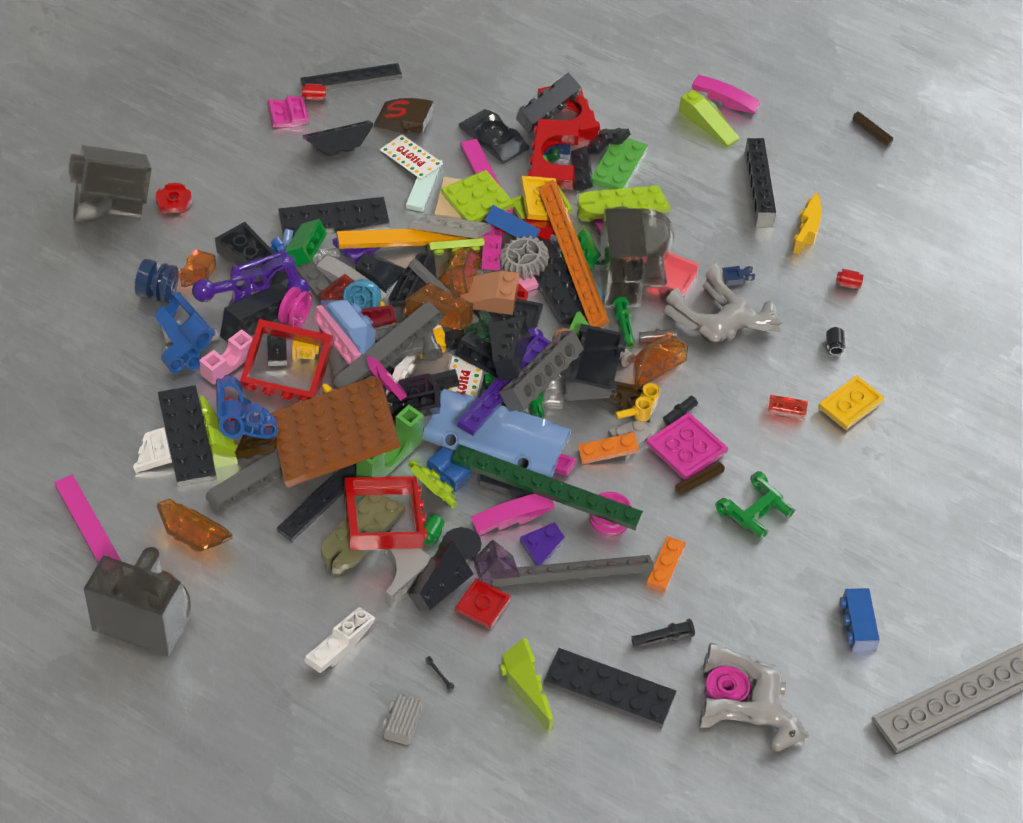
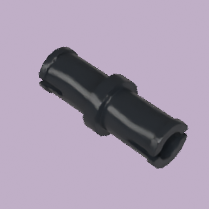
[663,395,698,426]

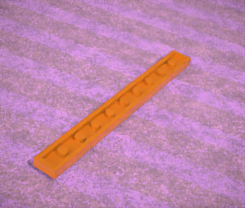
[539,180,610,328]

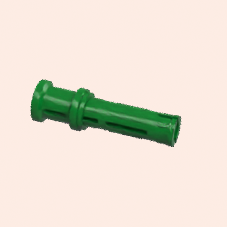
[612,297,635,349]

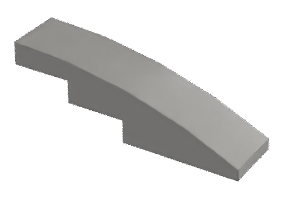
[315,255,387,302]

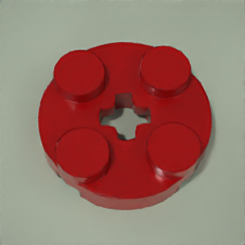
[156,183,192,213]

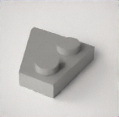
[608,420,652,461]

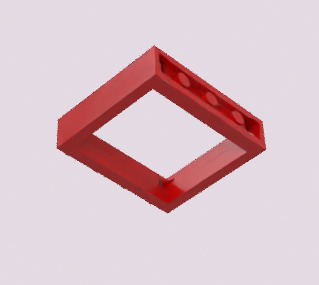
[240,319,334,402]
[344,476,427,550]

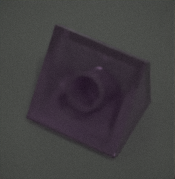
[473,539,519,581]

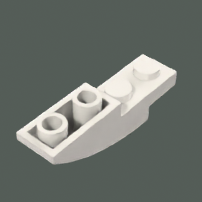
[304,607,375,673]

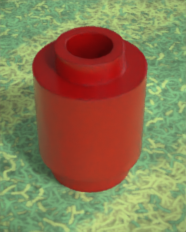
[302,83,326,101]
[836,269,864,290]

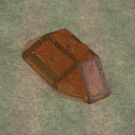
[437,247,482,296]
[633,333,689,390]
[157,499,234,552]

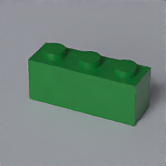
[286,219,328,266]

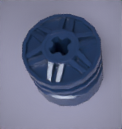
[135,259,179,303]

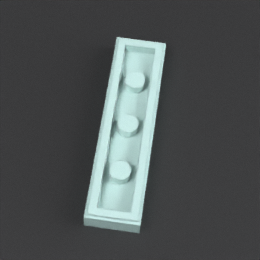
[406,159,442,212]

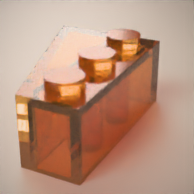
[405,283,473,330]

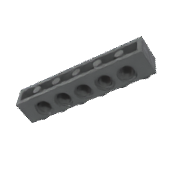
[499,330,584,412]

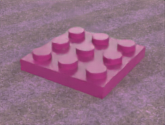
[646,412,728,480]

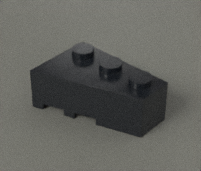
[408,540,474,611]

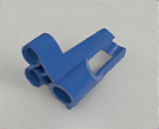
[155,292,216,373]
[216,375,278,439]

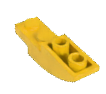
[792,193,822,254]

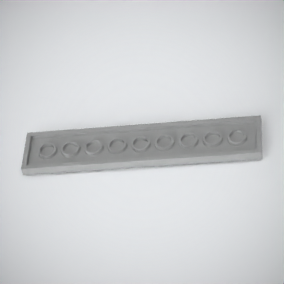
[872,643,1023,753]

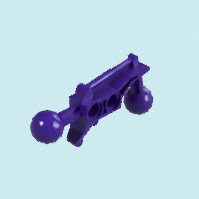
[192,249,310,306]

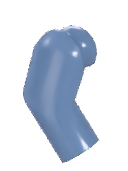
[282,229,294,249]

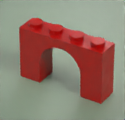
[537,86,600,142]
[528,119,580,190]

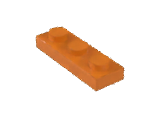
[578,432,639,465]
[646,536,686,593]

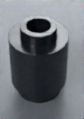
[826,327,846,355]

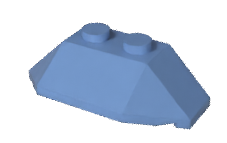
[320,300,376,354]

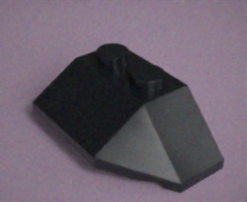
[302,120,373,156]
[388,251,437,307]
[387,373,441,420]

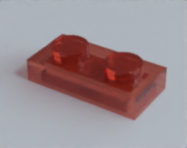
[318,274,354,301]
[767,395,808,420]

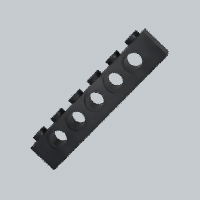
[745,138,776,227]

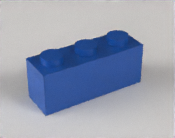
[840,588,880,652]

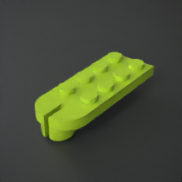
[577,185,671,222]

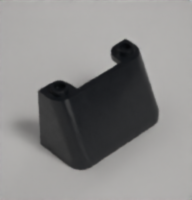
[563,324,627,401]

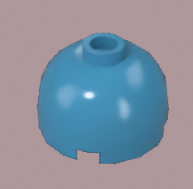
[343,279,382,309]

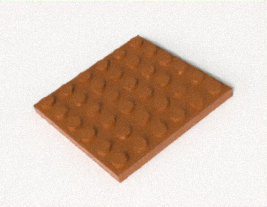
[270,376,401,488]

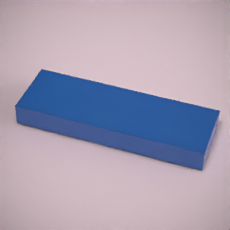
[485,205,541,239]

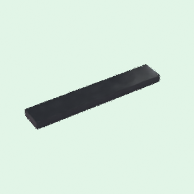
[300,63,402,90]
[277,463,357,542]

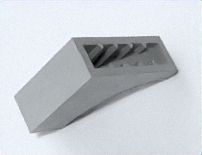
[384,531,431,607]

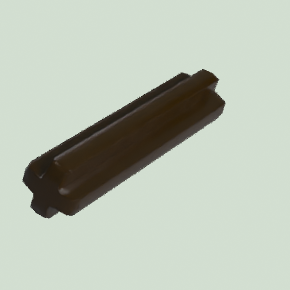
[852,111,894,146]
[675,462,725,495]

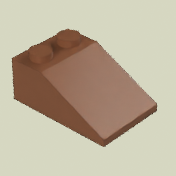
[460,271,519,315]

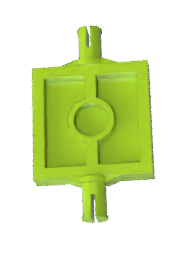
[409,460,458,509]

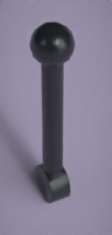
[425,656,455,690]

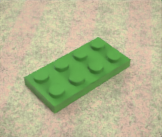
[592,138,648,189]

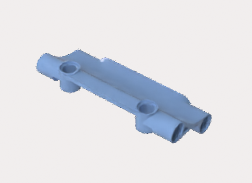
[422,389,571,478]

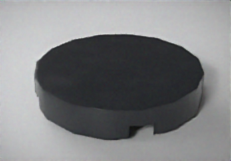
[442,527,482,562]

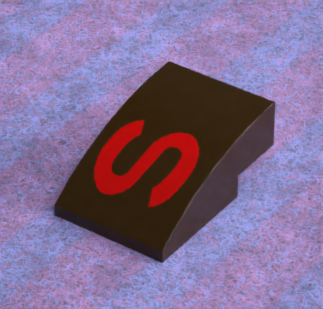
[374,98,434,134]

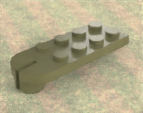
[321,495,405,574]

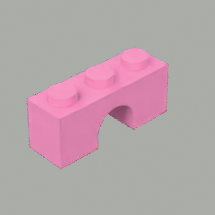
[199,330,253,385]

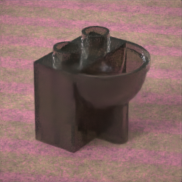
[68,145,152,224]
[599,206,674,307]
[84,547,191,657]

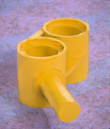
[615,383,660,422]

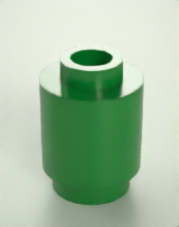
[423,515,445,545]

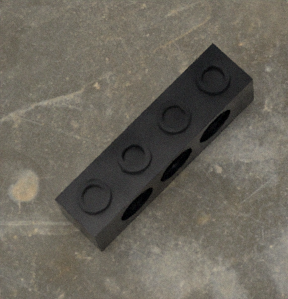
[454,332,498,378]

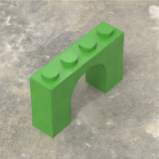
[356,405,424,477]

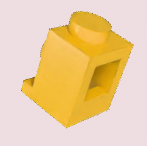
[292,340,320,361]

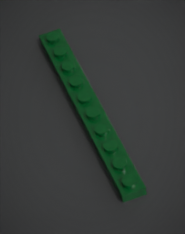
[452,445,643,531]

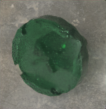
[463,310,493,343]

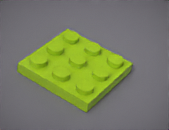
[441,170,514,222]

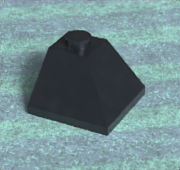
[355,253,405,294]

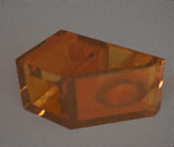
[179,249,216,288]

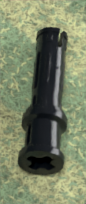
[631,618,695,649]

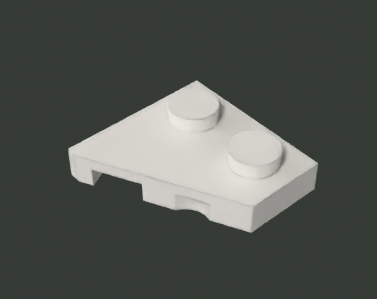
[386,356,416,397]
[133,427,172,473]

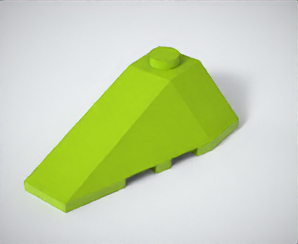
[679,89,740,148]
[199,395,238,468]
[499,638,554,731]

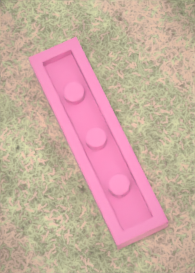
[314,305,361,365]

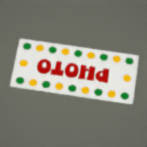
[380,135,444,179]

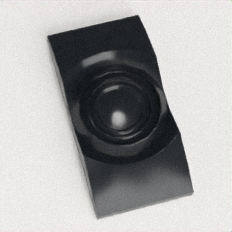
[459,109,529,164]

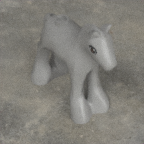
[663,263,783,342]
[699,643,809,752]

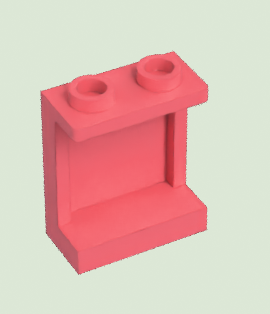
[647,251,699,299]

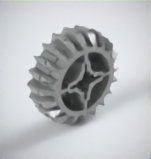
[500,235,549,280]

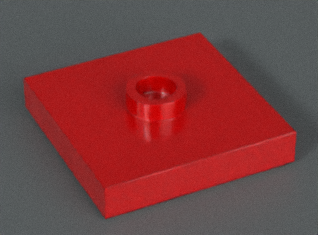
[455,578,511,630]

